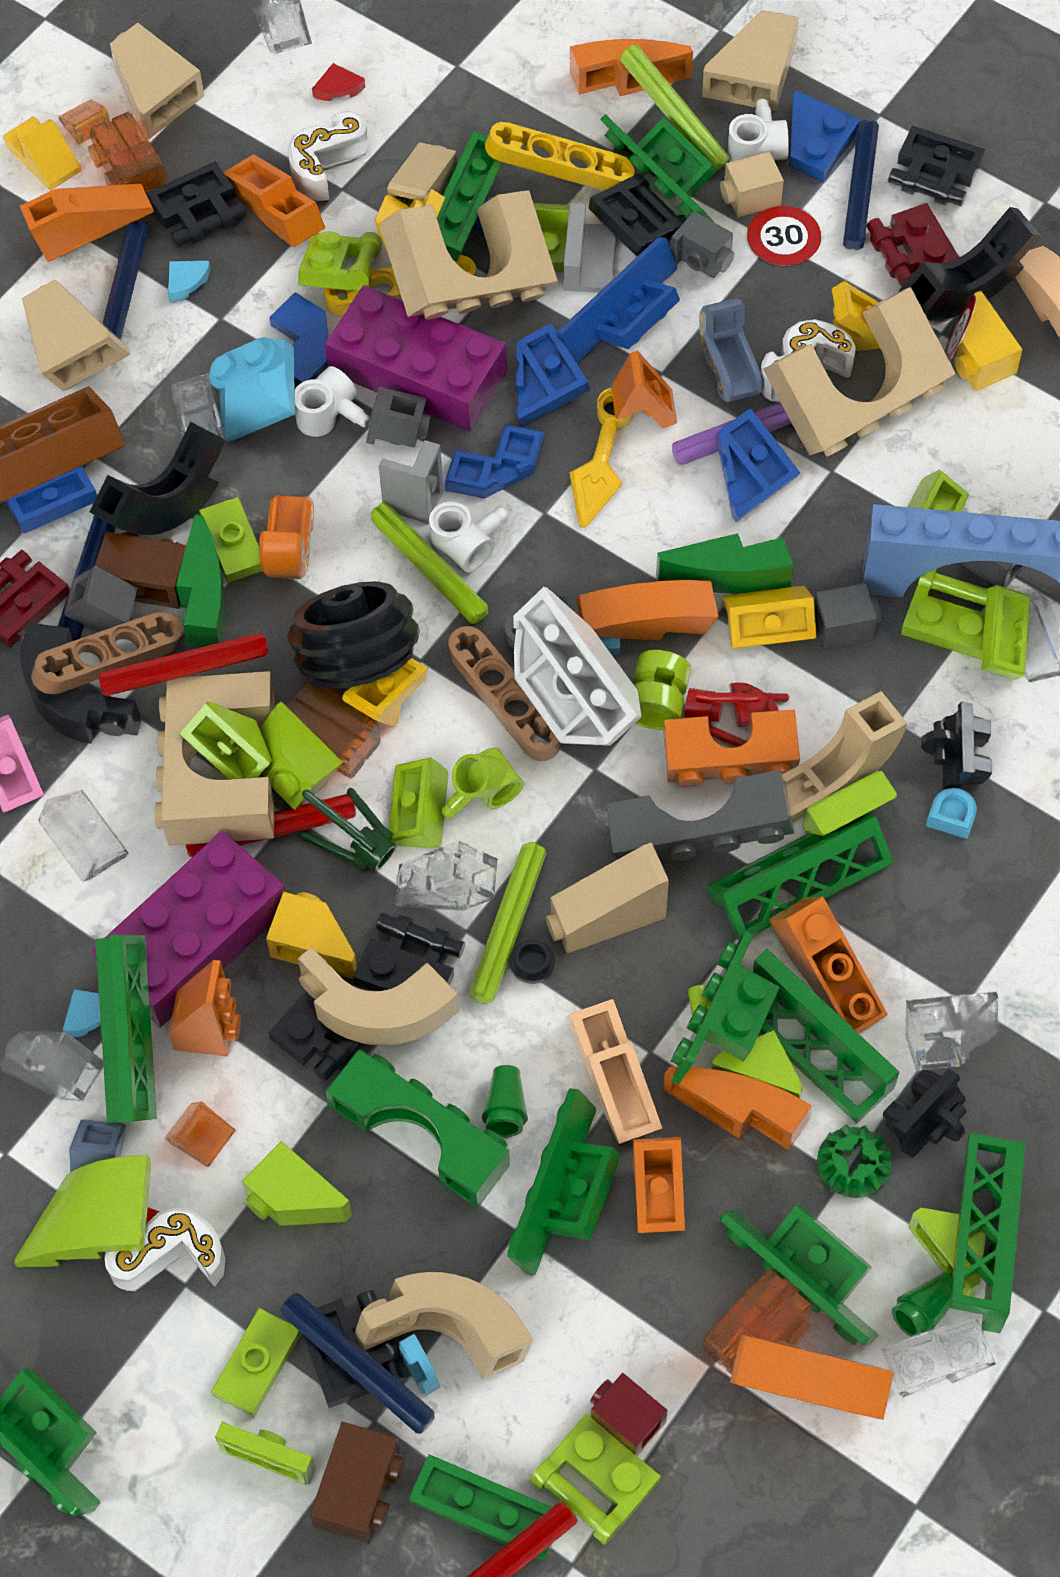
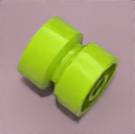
[633,650,691,730]

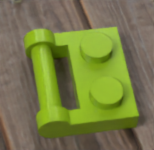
[298,231,383,291]
[901,569,987,660]
[529,1413,661,1545]

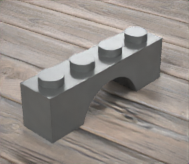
[606,770,795,861]

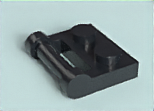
[588,174,687,256]

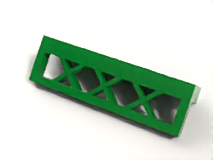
[437,131,503,262]
[706,813,894,940]
[95,934,157,1123]
[753,949,899,1124]
[949,1133,1026,1334]

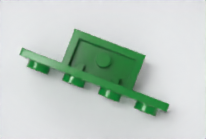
[600,114,717,222]
[670,931,780,1085]
[507,1088,621,1275]
[719,1205,879,1346]
[0,1368,101,1517]

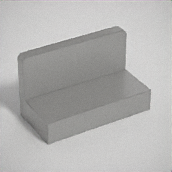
[564,203,616,293]
[378,440,444,523]

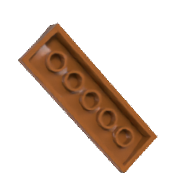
[0,386,126,503]

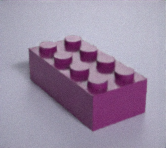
[325,285,507,432]
[91,831,286,1028]

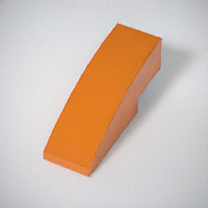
[570,39,693,96]
[223,154,325,247]
[576,580,718,641]
[663,1066,812,1150]
[730,1334,894,1420]

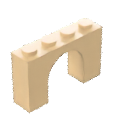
[379,190,557,320]
[763,287,956,457]
[155,671,276,845]

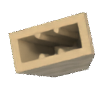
[702,10,799,112]
[110,22,204,139]
[387,142,457,207]
[22,279,130,391]
[546,842,669,954]

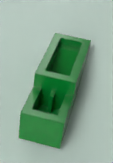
[176,515,226,647]
[656,533,794,594]

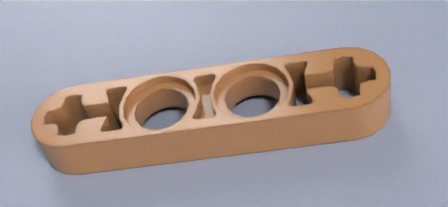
[31,611,183,694]
[448,626,561,761]

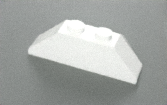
[514,587,642,746]

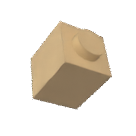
[720,151,784,218]

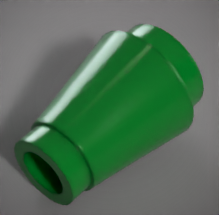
[482,1065,528,1137]
[892,1272,953,1339]

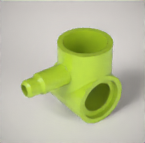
[442,747,524,819]

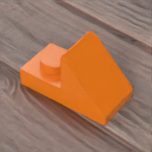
[611,350,677,428]
[633,1137,685,1233]

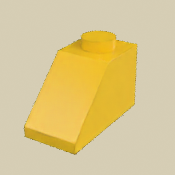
[954,291,1023,391]
[266,892,357,979]

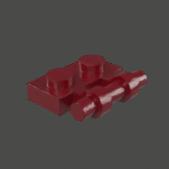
[866,203,959,287]
[0,549,70,648]

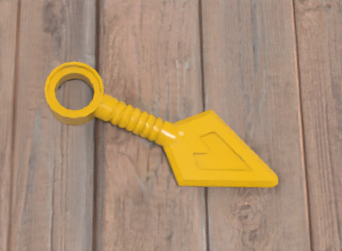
[569,388,633,528]

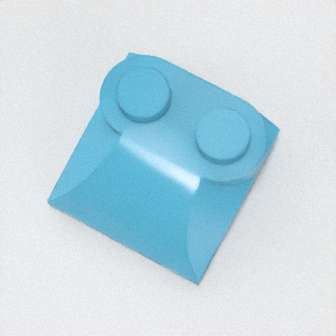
[209,337,295,442]

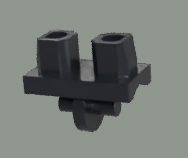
[921,701,992,789]
[883,1069,967,1158]

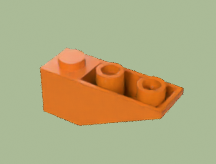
[20,184,154,262]
[768,896,888,1033]
[168,960,241,1057]

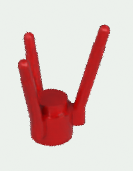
[684,688,790,747]

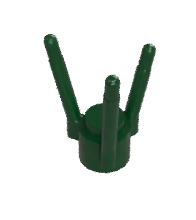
[299,788,397,872]

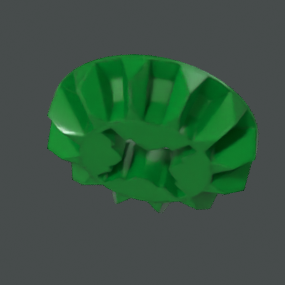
[817,1124,892,1198]

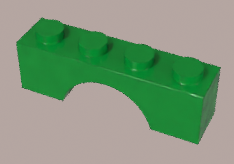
[326,1049,510,1209]

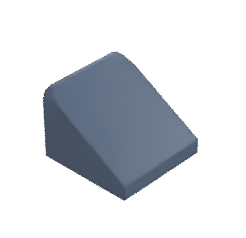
[69,1119,126,1172]

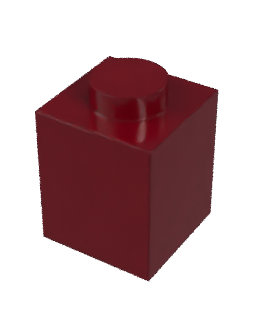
[590,1372,668,1456]

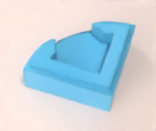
[168,261,211,302]
[62,989,101,1037]
[399,1334,441,1396]

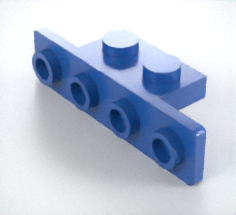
[557,237,680,363]

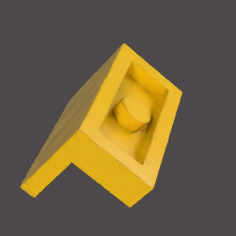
[722,586,816,649]

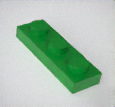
[408,1454,553,1562]

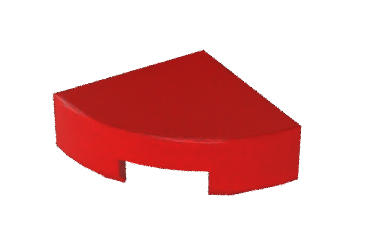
[312,63,366,101]
[729,682,779,727]

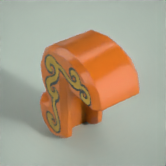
[259,494,314,579]

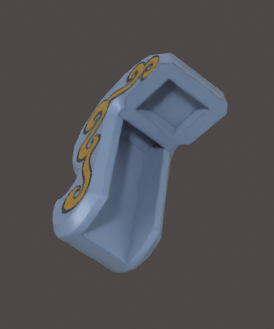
[699,298,763,403]

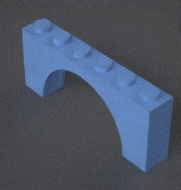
[862,504,1060,598]

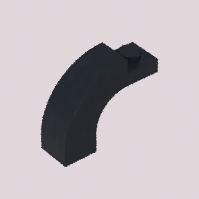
[899,207,1041,320]
[89,421,226,535]
[21,622,141,744]

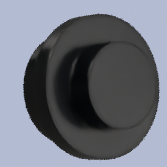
[510,940,555,984]

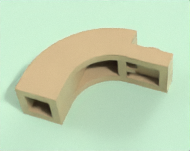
[782,691,908,822]
[298,947,459,1046]
[354,1272,533,1379]

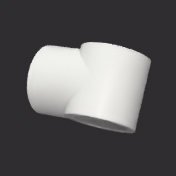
[727,99,788,162]
[295,366,371,437]
[429,502,508,573]

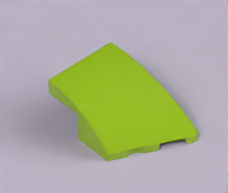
[14,1155,151,1267]

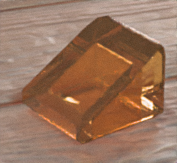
[58,99,111,144]
[165,1101,236,1167]

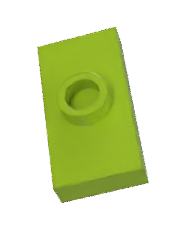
[199,497,262,583]
[981,585,1031,680]
[211,1308,302,1418]
[215,1421,316,1485]

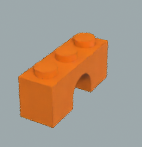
[663,709,800,787]

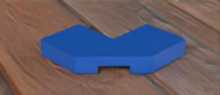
[269,292,328,386]
[444,424,544,499]

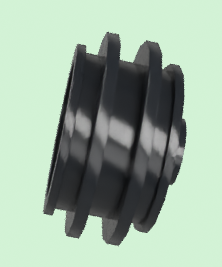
[287,581,420,688]

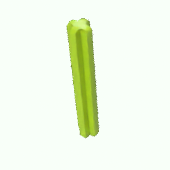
[620,44,729,171]
[371,502,488,624]
[469,842,546,1004]

